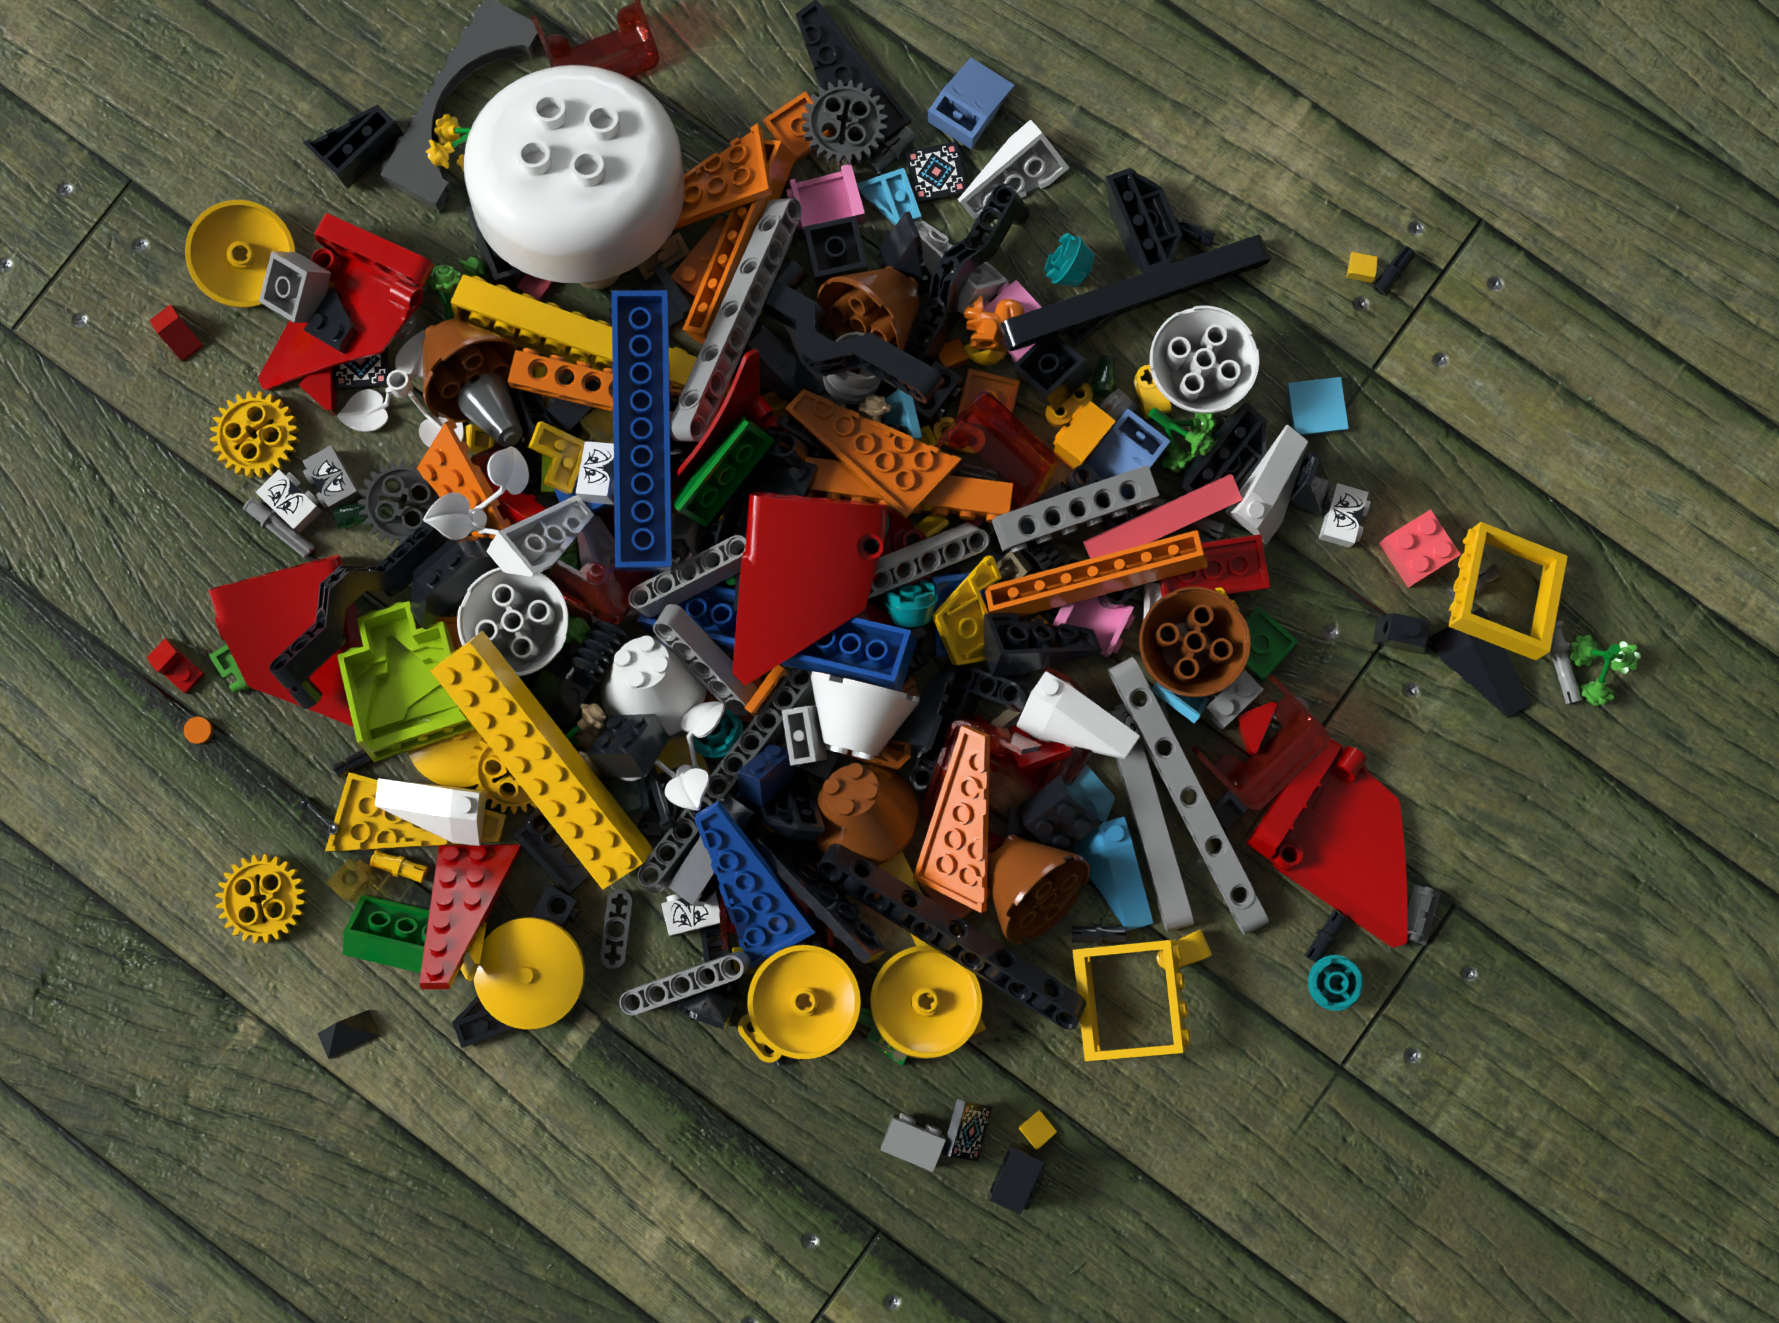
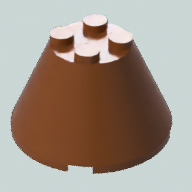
[817,266,920,351]
[423,316,520,423]
[1139,587,1251,697]
[815,763,919,866]
[987,834,1090,944]

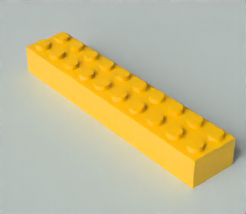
[451,274,697,402]
[430,631,654,890]

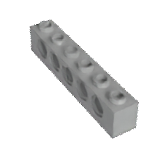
[992,465,1159,553]

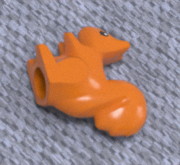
[964,295,1025,350]

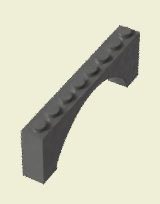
[380,0,545,212]

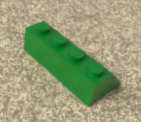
[672,414,775,527]
[343,894,430,973]

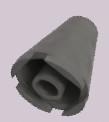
[457,373,523,446]

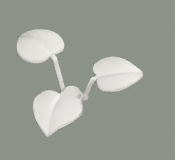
[337,330,464,447]
[423,446,529,545]
[620,702,725,811]

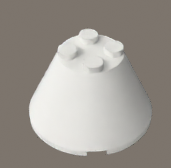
[1149,306,1259,414]
[457,567,569,676]
[600,636,708,736]
[811,671,920,761]

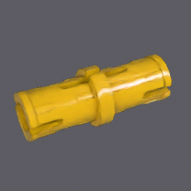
[370,849,428,883]

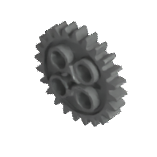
[802,80,888,166]
[358,460,440,547]

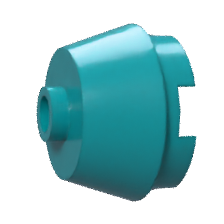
[1044,233,1094,287]
[883,580,938,628]
[693,708,743,761]
[1308,955,1363,1011]

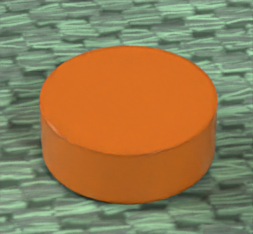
[184,717,213,745]

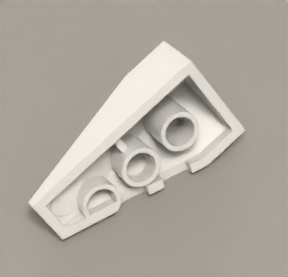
[958,120,1069,219]
[1225,425,1308,544]
[1017,671,1140,759]

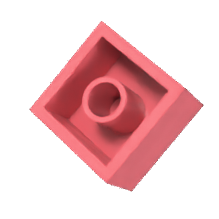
[1379,509,1461,588]

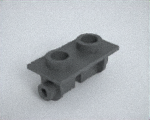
[1407,884,1441,945]

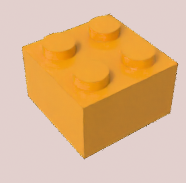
[1053,401,1116,469]

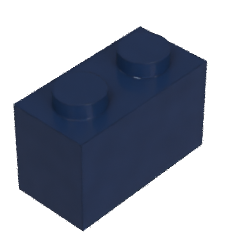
[737,744,795,807]

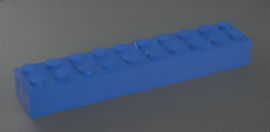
[612,290,673,572]
[638,572,917,692]

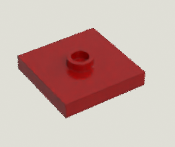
[1001,725,1072,774]

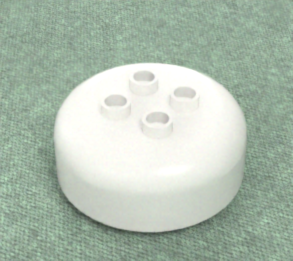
[464,65,685,283]

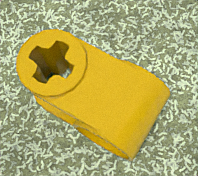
[1134,365,1172,420]
[1156,930,1212,969]

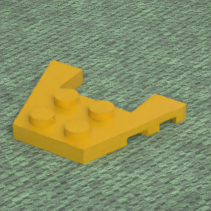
[932,556,1002,665]

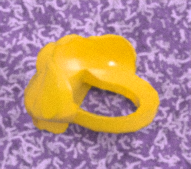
[964,331,1008,366]

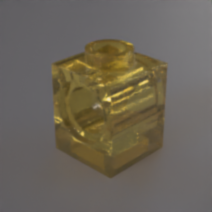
[326,859,374,902]

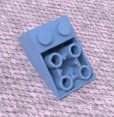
[928,58,1015,150]
[1077,408,1171,499]

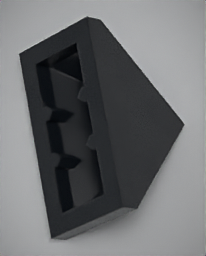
[317,1010,380,1059]

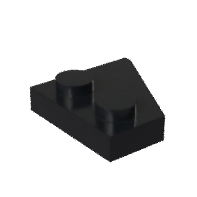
[304,287,358,354]
[777,414,835,460]
[452,996,515,1048]

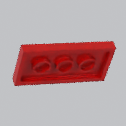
[1159,534,1270,597]

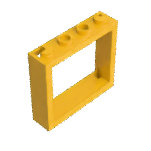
[1448,522,1568,660]
[1073,939,1191,1061]

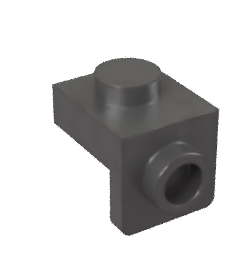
[1100,388,1137,423]

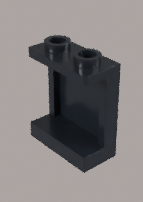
[609,264,691,330]

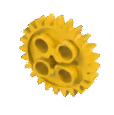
[210,391,299,479]
[468,737,536,814]
[215,854,307,944]

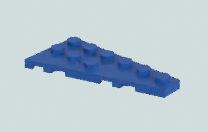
[694,801,817,969]

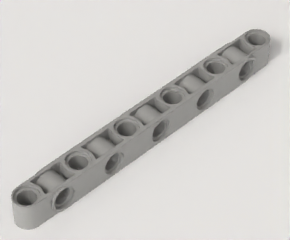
[670,198,802,441]
[1108,657,1269,936]

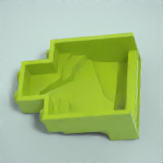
[337,601,476,762]

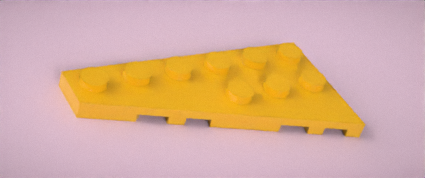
[325,772,507,852]

